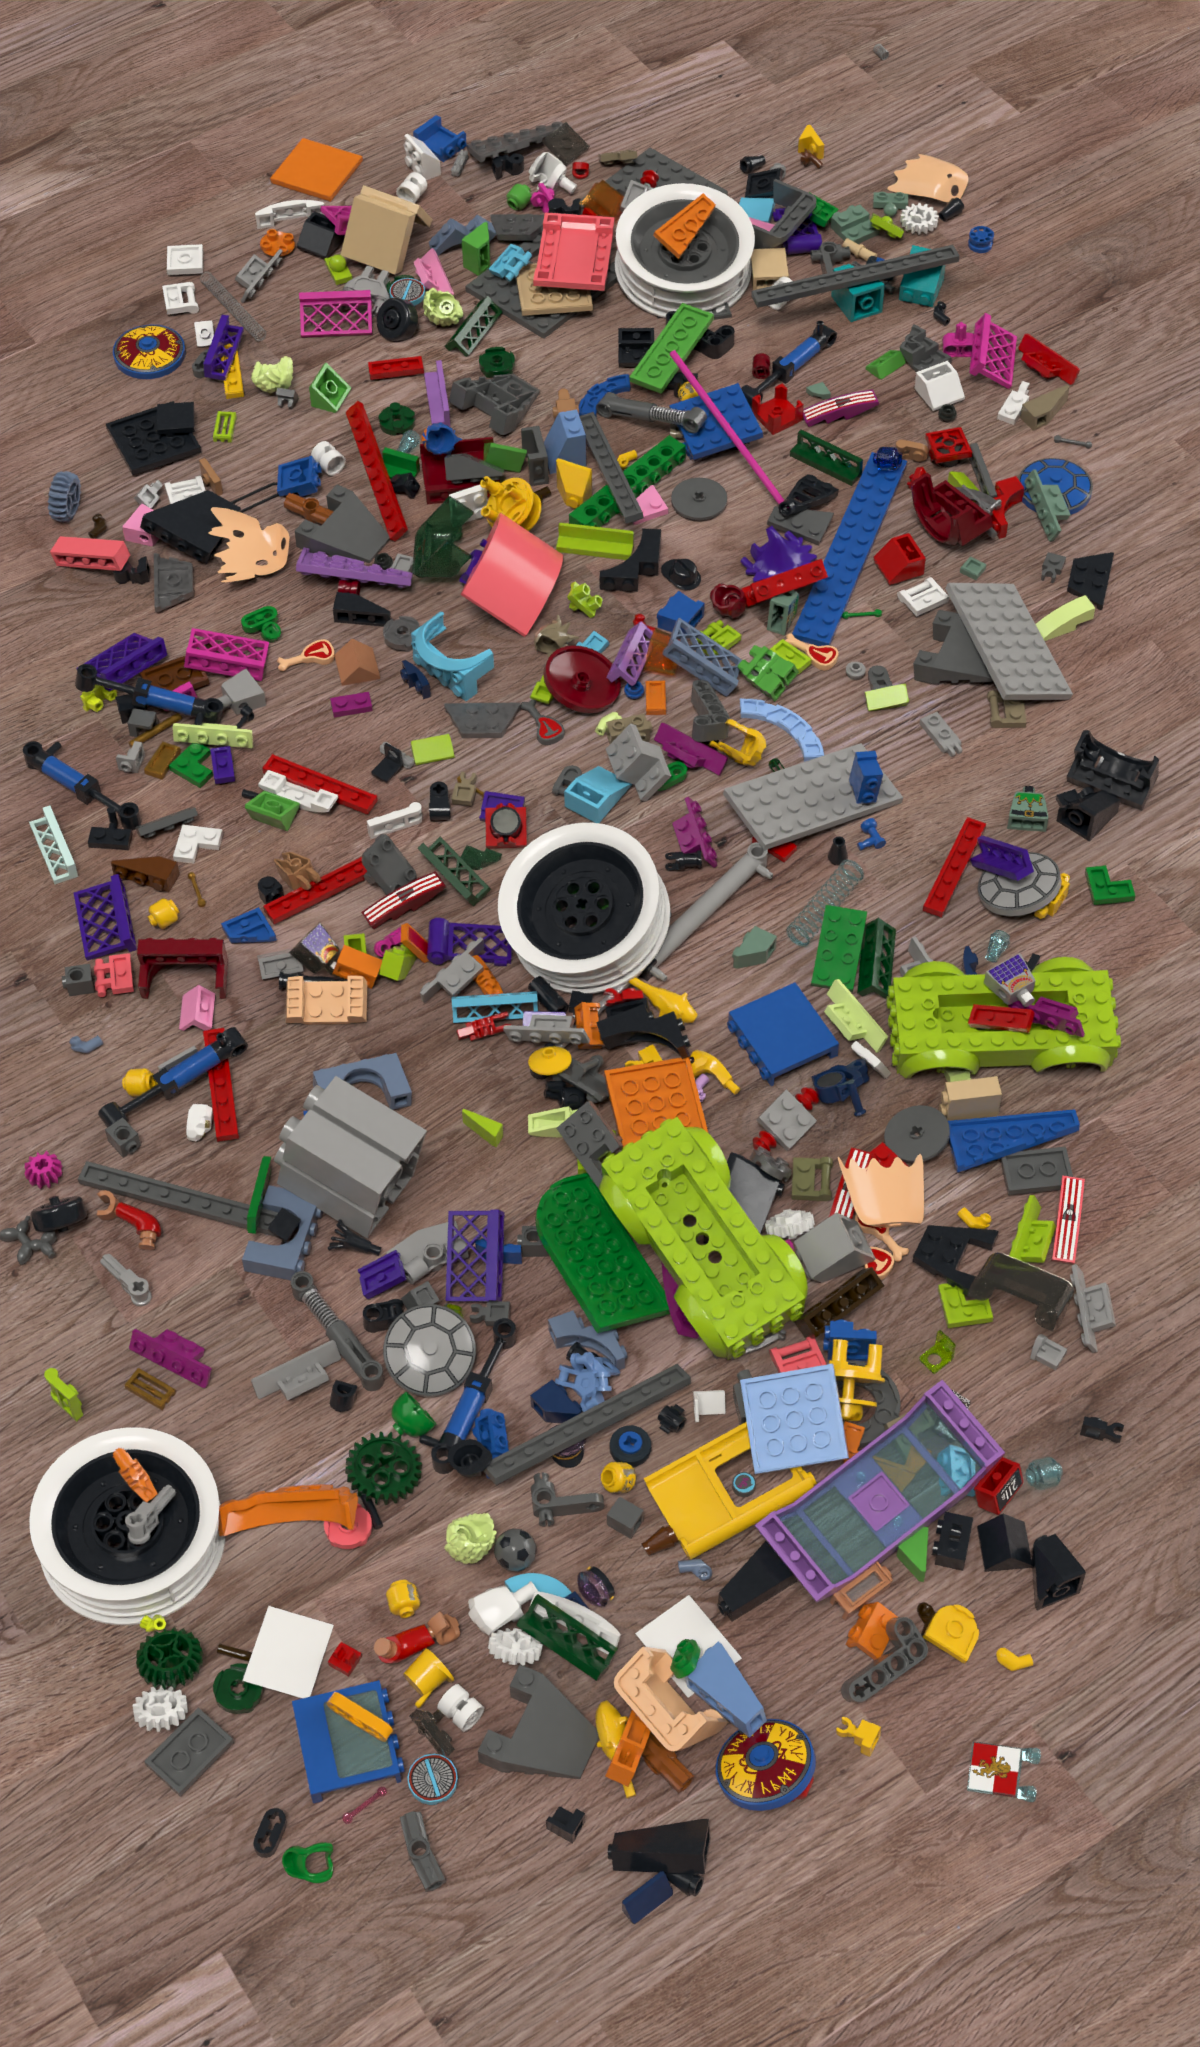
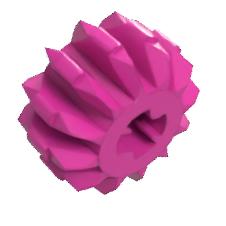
[24,1151,62,1189]

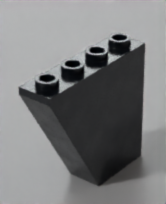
[140,490,241,564]

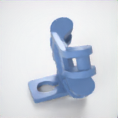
[555,1352,621,1412]

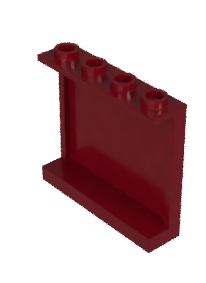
[420,437,500,505]

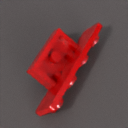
[1018,333,1080,385]

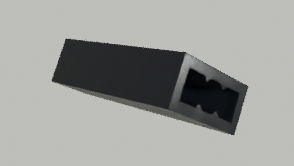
[717,1541,798,1622]
[608,1819,711,1874]

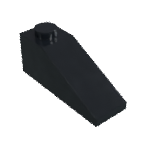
[333,592,391,627]

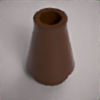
[641,1525,679,1556]

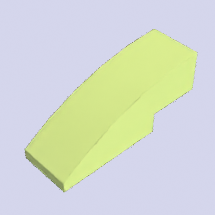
[1036,595,1095,641]
[528,1106,577,1138]

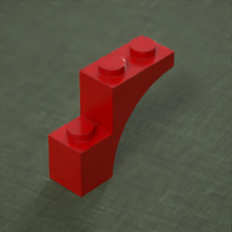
[991,476,1024,539]

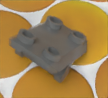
[361,834,417,895]
[551,1055,609,1103]

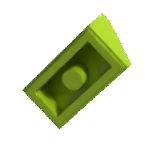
[948,471,980,502]
[411,734,455,765]

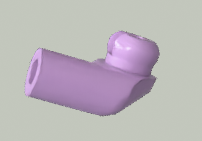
[695,1074,709,1102]

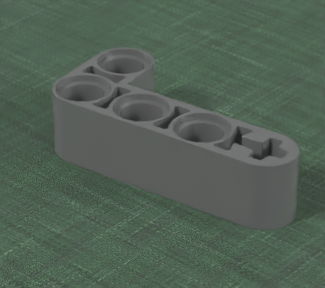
[691,680,730,742]
[841,1617,928,1702]

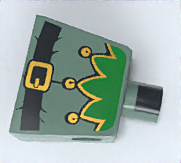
[767,590,799,636]
[1007,786,1048,832]

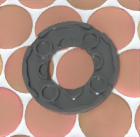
[836,1360,901,1448]

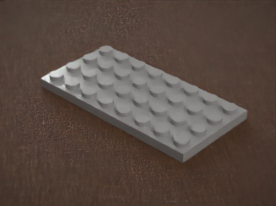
[945,583,1073,700]
[723,743,903,850]

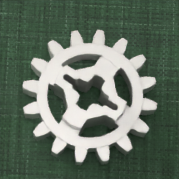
[900,203,939,234]
[765,1209,815,1239]
[488,1628,542,1666]
[133,1685,188,1732]

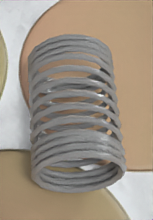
[873,44,889,60]

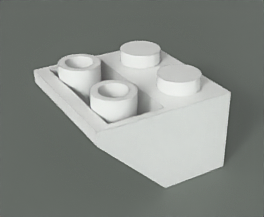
[404,134,441,180]
[914,361,965,411]

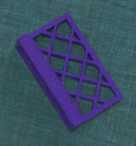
[76,633,167,691]
[74,874,137,961]
[446,1209,505,1302]

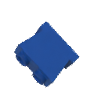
[656,591,705,634]
[849,751,883,804]

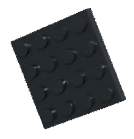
[106,401,201,476]

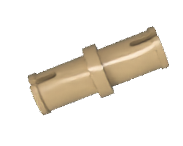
[842,238,877,261]

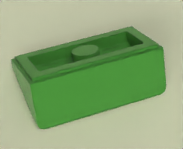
[865,350,906,379]

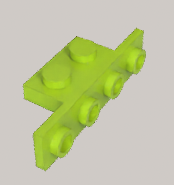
[1005,1195,1056,1280]

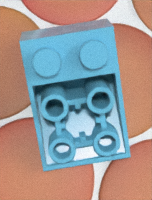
[564,766,632,823]

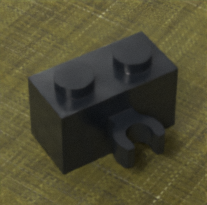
[932,1512,973,1571]

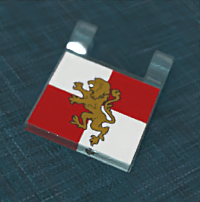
[967,1741,1041,1802]

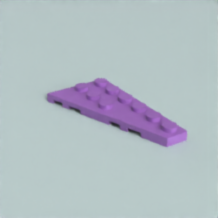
[296,547,413,588]

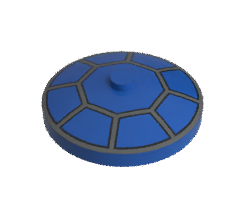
[1018,458,1093,515]

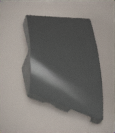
[900,324,952,372]

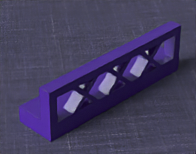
[203,315,244,381]
[970,836,1034,881]

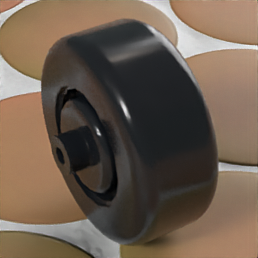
[376,297,418,341]
[30,1196,87,1233]

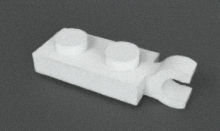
[997,381,1030,425]

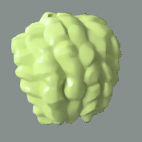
[423,288,463,326]
[251,356,293,393]
[444,1513,497,1564]

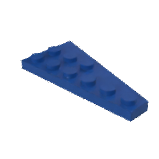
[948,1109,1080,1173]

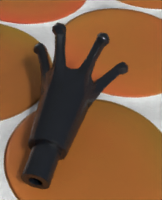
[328,1219,382,1256]

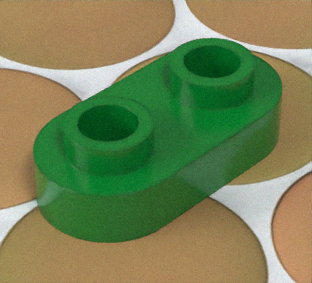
[241,606,278,633]
[658,761,687,791]
[670,1639,701,1679]

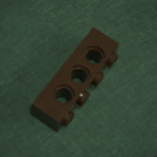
[794,1267,884,1339]

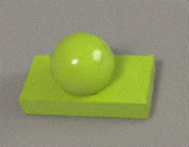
[324,254,353,285]

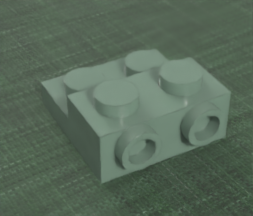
[831,205,879,244]

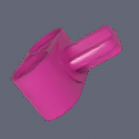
[942,322,974,357]

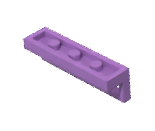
[424,360,450,427]
[606,621,658,686]

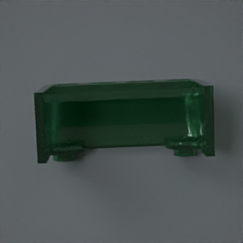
[412,496,474,578]

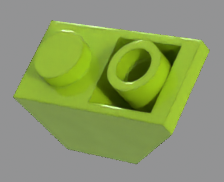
[379,944,417,981]

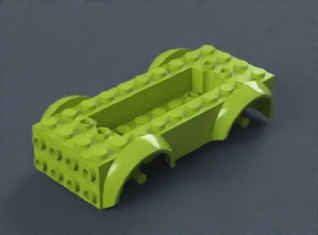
[886,957,1121,1078]
[599,1117,808,1360]

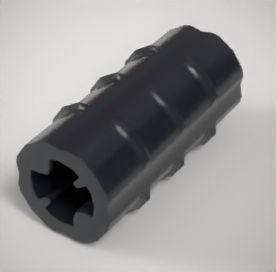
[528,976,569,1012]

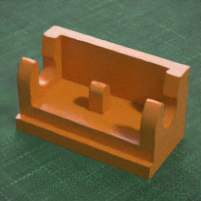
[332,945,382,989]
[574,1002,604,1049]

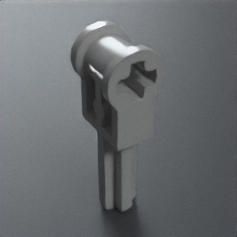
[100,1254,152,1307]
[125,1485,176,1544]

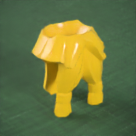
[710,719,766,766]

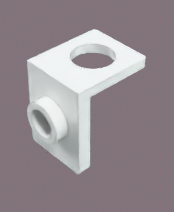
[194,320,214,347]
[693,1390,726,1422]

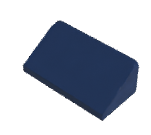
[622,1871,673,1924]

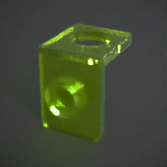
[919,1330,956,1374]

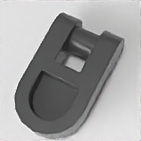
[868,665,893,690]
[552,765,582,796]

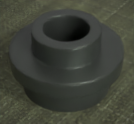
[938,404,957,421]
[374,553,393,570]

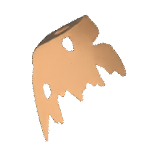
[209,507,290,582]

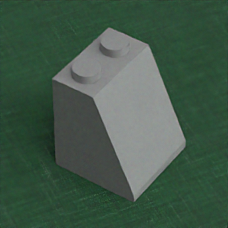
[794,1212,876,1283]

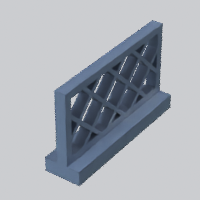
[663,618,742,697]

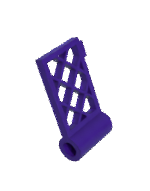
[772,208,822,255]
[427,918,512,966]

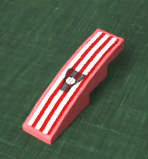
[1051,1176,1085,1264]

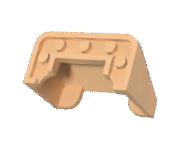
[614,1647,729,1752]

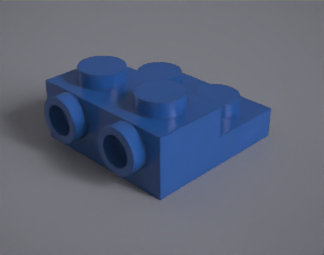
[277,456,322,497]
[823,1319,877,1361]

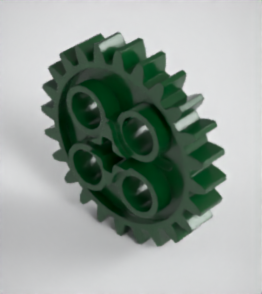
[345,1432,422,1505]

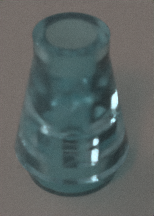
[397,430,420,454]
[985,930,1010,962]

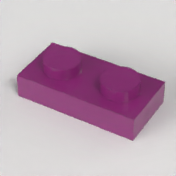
[330,692,373,718]

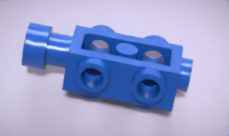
[472,1408,509,1479]

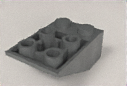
[444,453,505,483]

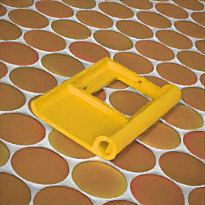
[644,1422,817,1560]

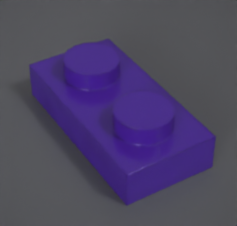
[210,746,235,784]

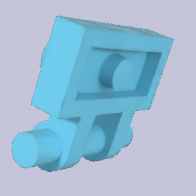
[489,244,532,282]

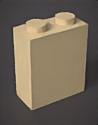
[751,248,789,290]
[939,1076,1002,1121]

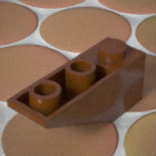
[111,856,180,893]

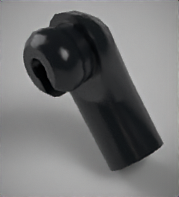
[933,301,950,326]

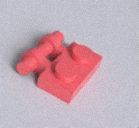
[93,953,134,997]

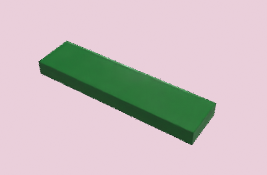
[247,1156,271,1234]

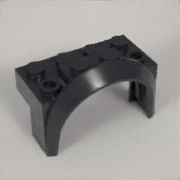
[1067,730,1159,811]

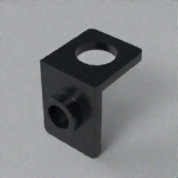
[371,743,403,782]

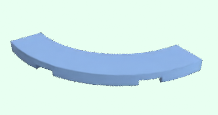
[740,698,824,762]

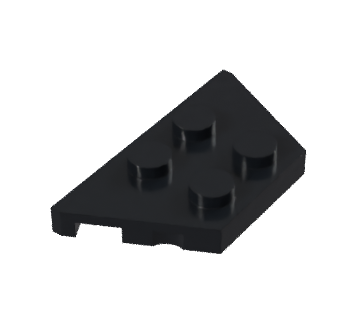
[1067,552,1114,610]

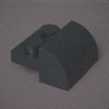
[618,328,654,367]

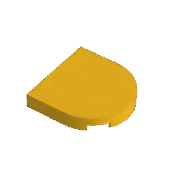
[923,1605,979,1664]

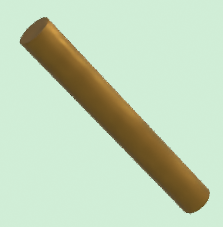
[128,713,182,748]

